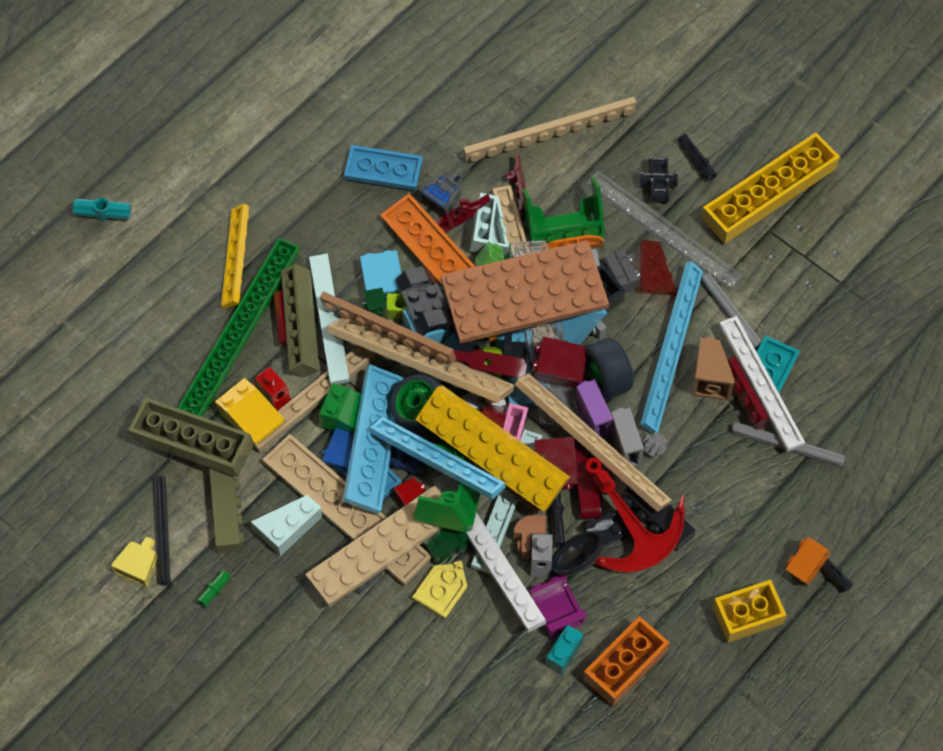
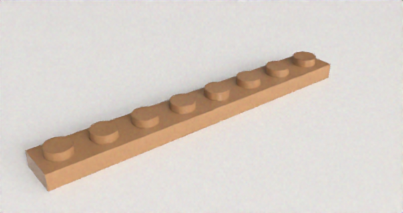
[319,291,456,364]

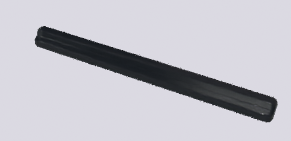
[154,475,171,586]

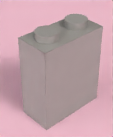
[611,408,644,467]

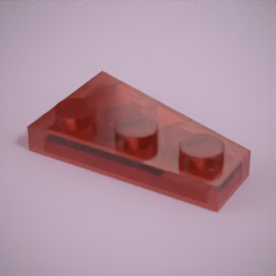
[640,240,678,296]

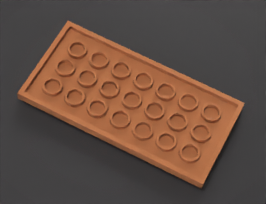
[441,240,609,343]

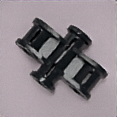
[640,155,678,203]

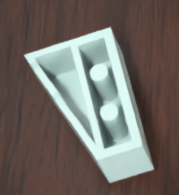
[470,193,510,256]
[251,495,323,556]

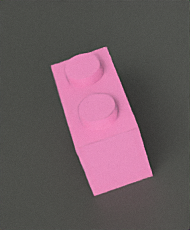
[503,403,528,441]

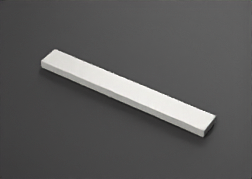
[719,316,805,452]

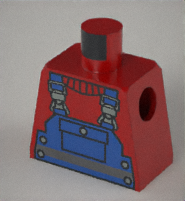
[254,367,291,411]

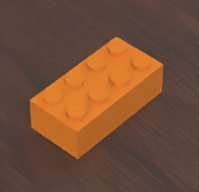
[583,616,670,706]

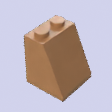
[692,337,734,401]

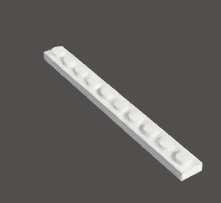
[433,474,546,633]

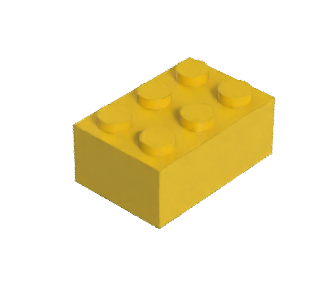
[713,580,787,643]

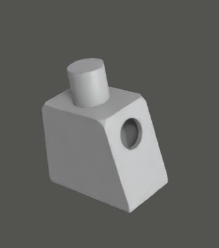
[531,534,552,578]

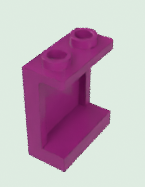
[529,576,587,639]

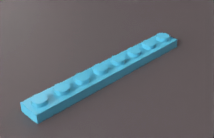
[370,417,505,500]

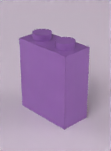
[575,380,613,438]

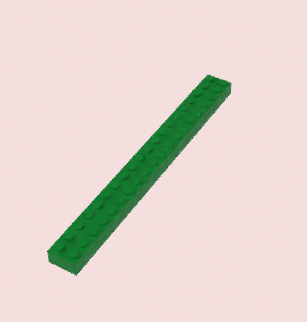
[178,238,300,417]

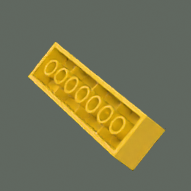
[701,132,840,244]
[415,385,570,512]

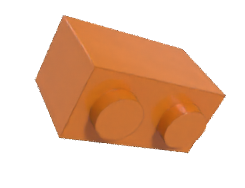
[786,536,832,585]

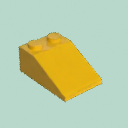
[215,378,285,445]

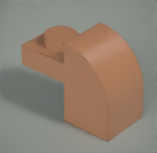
[513,515,546,559]

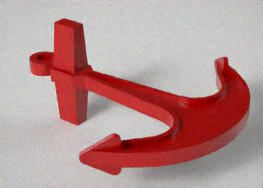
[586,458,685,573]

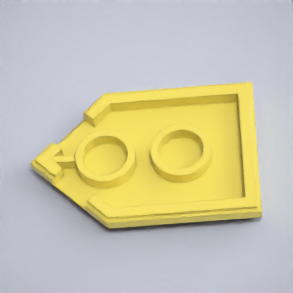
[412,560,467,619]

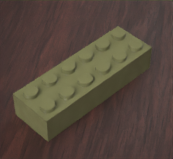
[128,397,254,477]

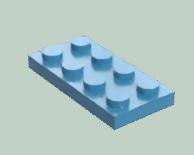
[344,145,423,191]

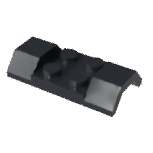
[395,266,456,336]

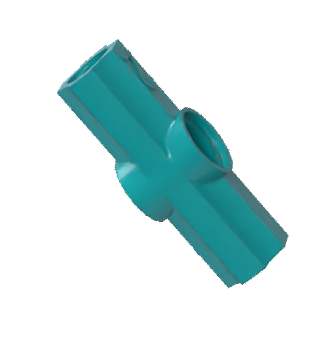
[73,197,131,221]

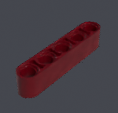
[571,435,601,520]

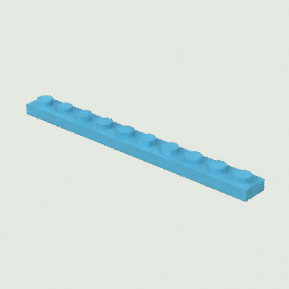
[640,261,703,434]

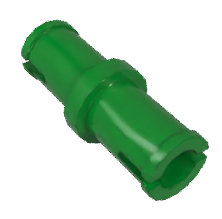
[196,570,231,608]

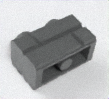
[603,250,641,293]

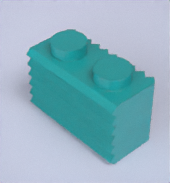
[545,625,584,675]

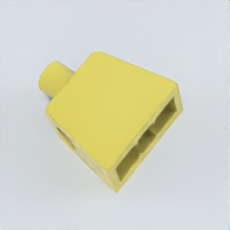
[111,537,158,588]

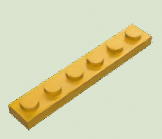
[221,203,249,309]

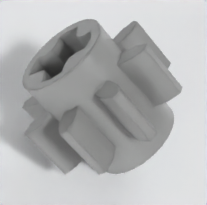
[642,432,667,457]

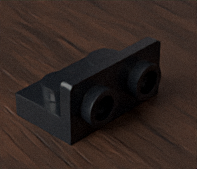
[584,510,630,549]

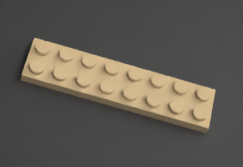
[305,486,444,607]

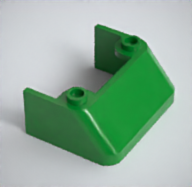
[522,177,605,246]
[413,443,481,532]

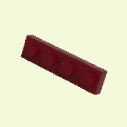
[728,357,768,430]

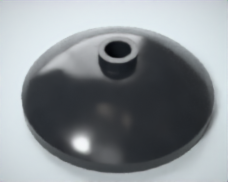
[551,531,605,576]

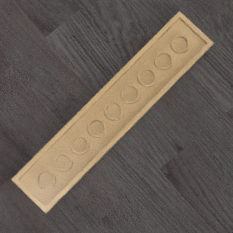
[327,317,515,403]
[262,434,432,586]

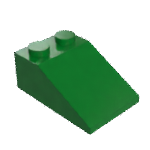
[319,383,361,433]

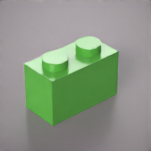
[475,241,504,266]

